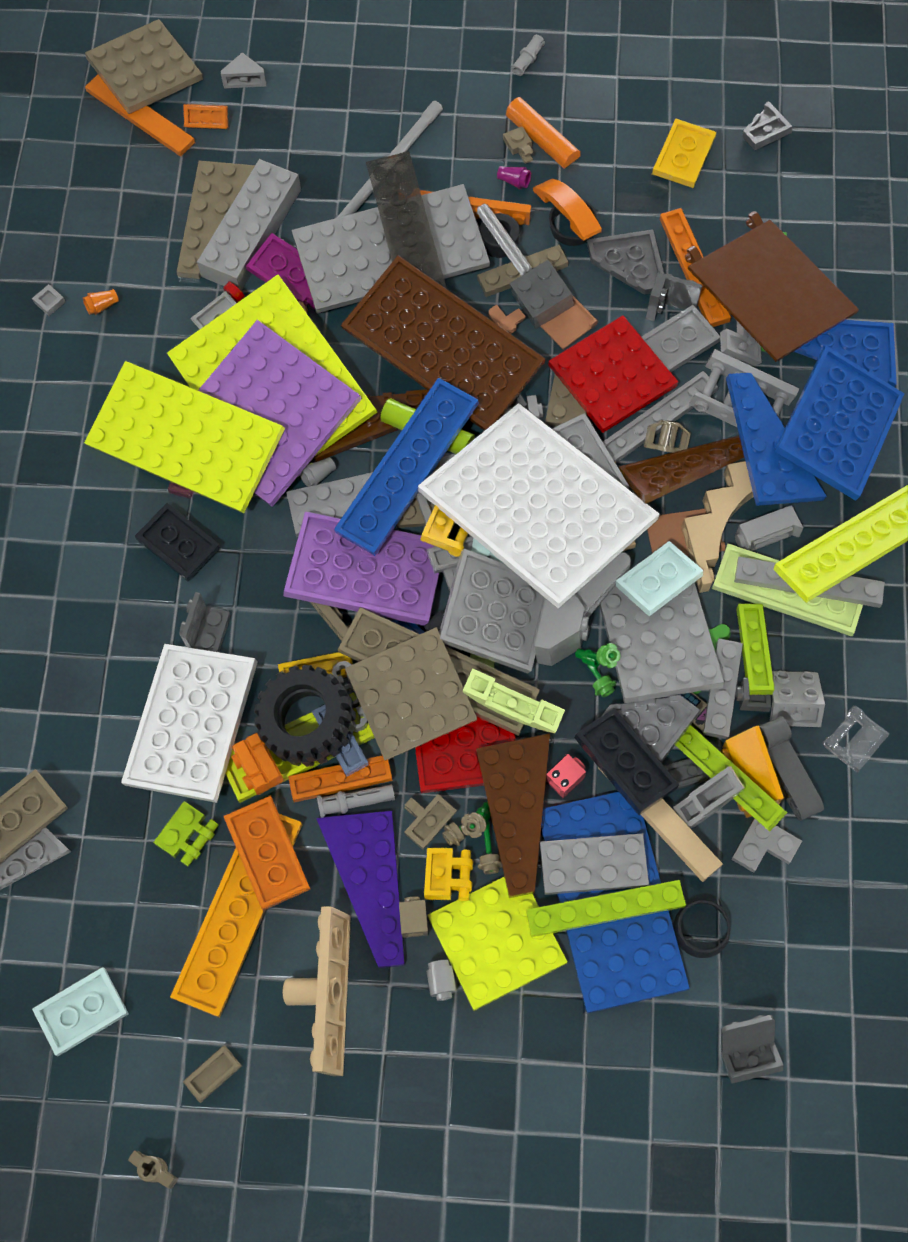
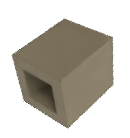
[399,897,428,938]

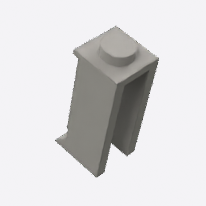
[735,505,803,551]

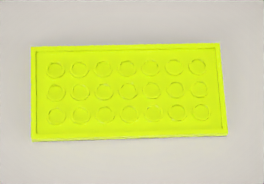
[84,361,285,513]

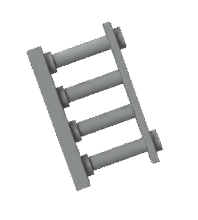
[689,349,799,427]

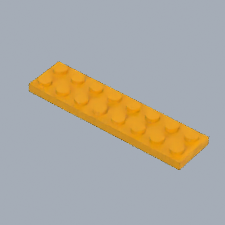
[170,814,302,1018]

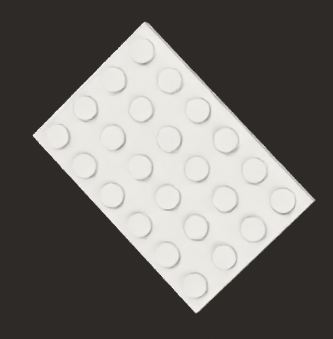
[121,644,258,803]

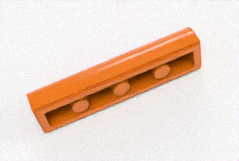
[506,97,580,169]

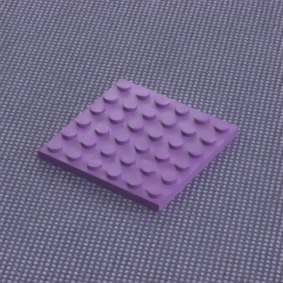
[198,320,362,507]

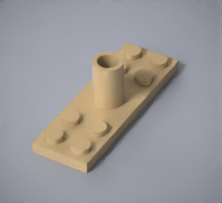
[283,906,351,1076]

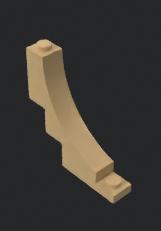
[681,461,754,593]

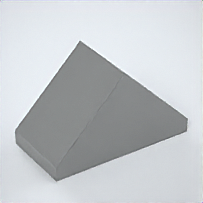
[221,53,266,88]

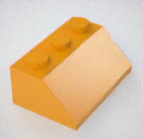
[721,726,784,818]

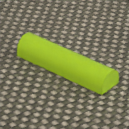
[381,398,475,454]

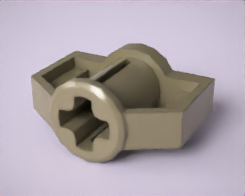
[644,420,690,453]
[128,1150,178,1189]

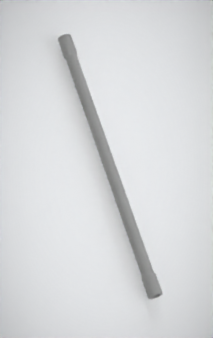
[337,101,443,218]

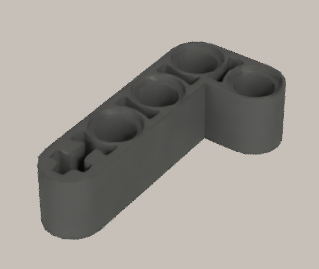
[759,716,824,821]

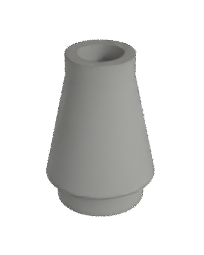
[300,457,336,487]

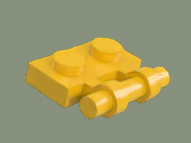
[424,848,473,901]

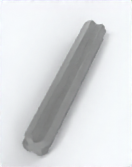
[477,204,532,276]

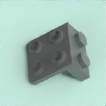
[721,1015,784,1084]

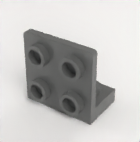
[646,272,702,321]
[179,592,231,652]

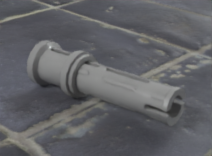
[317,784,395,818]

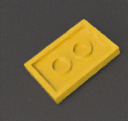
[652,119,716,188]

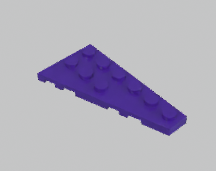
[316,811,405,968]

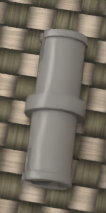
[511,34,545,76]

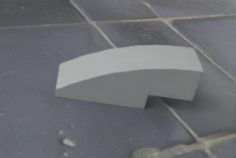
[673,766,745,828]

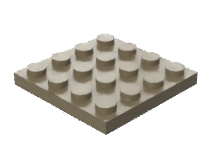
[85,19,203,114]
[345,627,478,761]

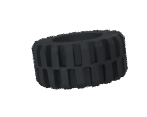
[254,665,356,767]

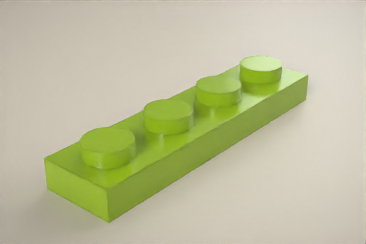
[737,604,775,695]

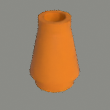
[83,289,119,315]

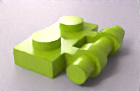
[153,801,218,866]

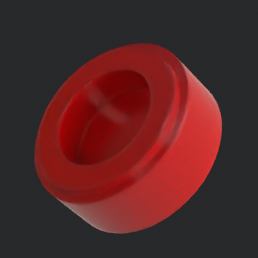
[223,281,245,303]

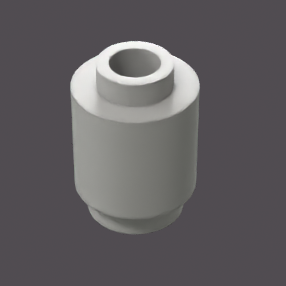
[426,960,457,1001]

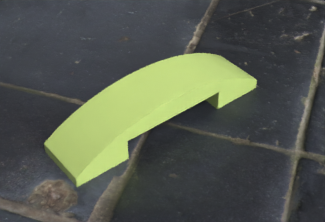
[462,668,565,733]

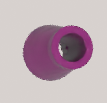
[497,166,531,189]

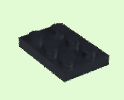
[135,503,220,581]

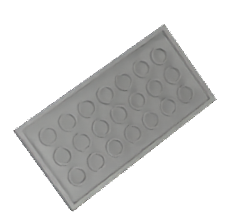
[292,184,490,313]

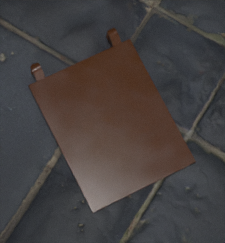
[685,211,859,362]

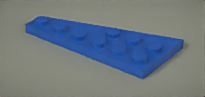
[793,320,897,387]
[726,373,827,506]

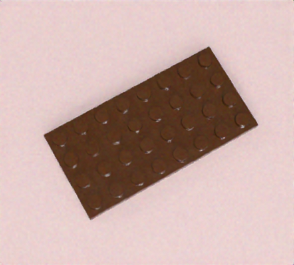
[341,255,545,431]

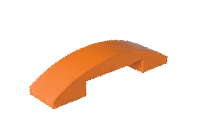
[533,179,602,241]

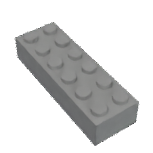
[197,159,301,291]

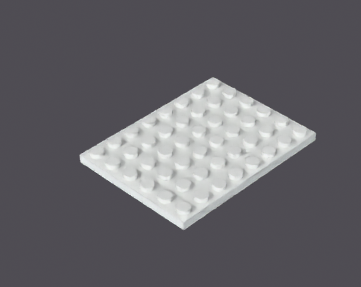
[418,403,659,608]

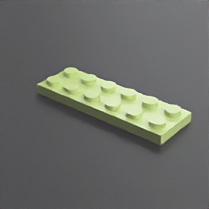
[712,544,863,636]

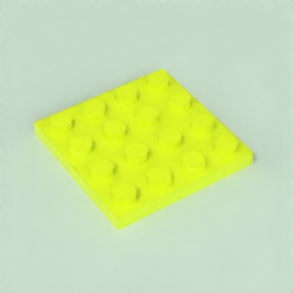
[427,877,567,1011]

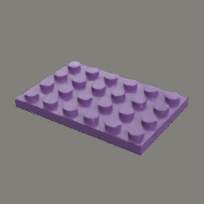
[284,512,439,625]

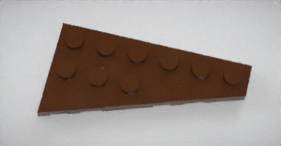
[314,389,429,462]

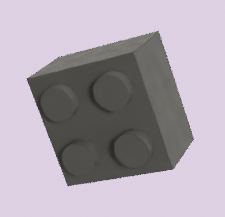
[510,260,574,329]

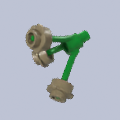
[442,802,502,874]

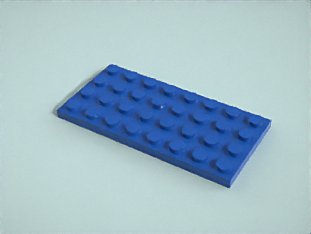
[541,792,690,1014]

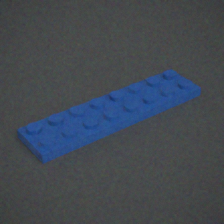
[334,378,479,556]

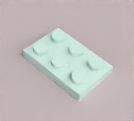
[616,541,703,616]
[32,967,129,1056]

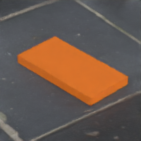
[224,796,311,911]

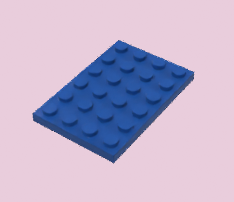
[774,346,904,501]

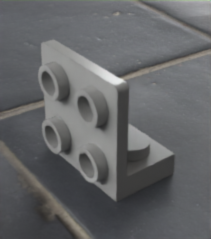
[770,671,825,727]

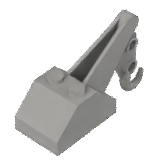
[534,552,631,666]

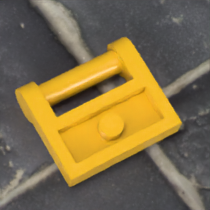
[420,505,468,557]

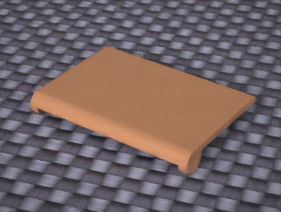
[540,295,598,350]
[647,509,725,557]

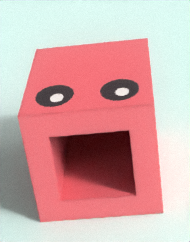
[546,754,586,798]

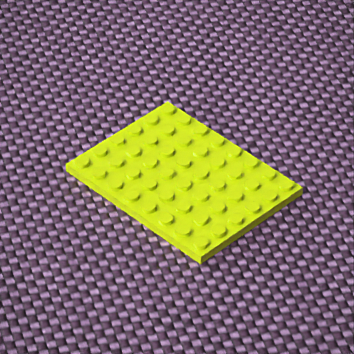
[167,275,377,458]

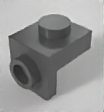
[735,678,771,712]

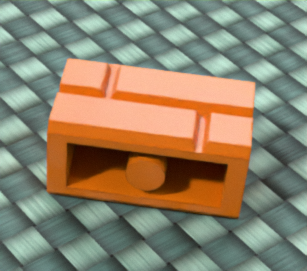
[231,733,284,795]

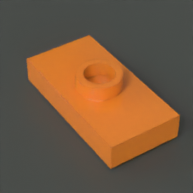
[183,104,228,129]

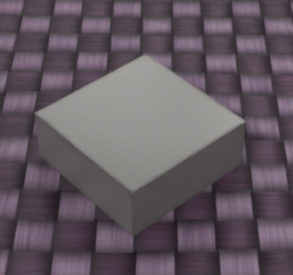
[32,284,65,316]

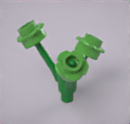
[575,643,621,697]

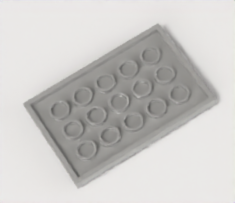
[599,570,724,703]

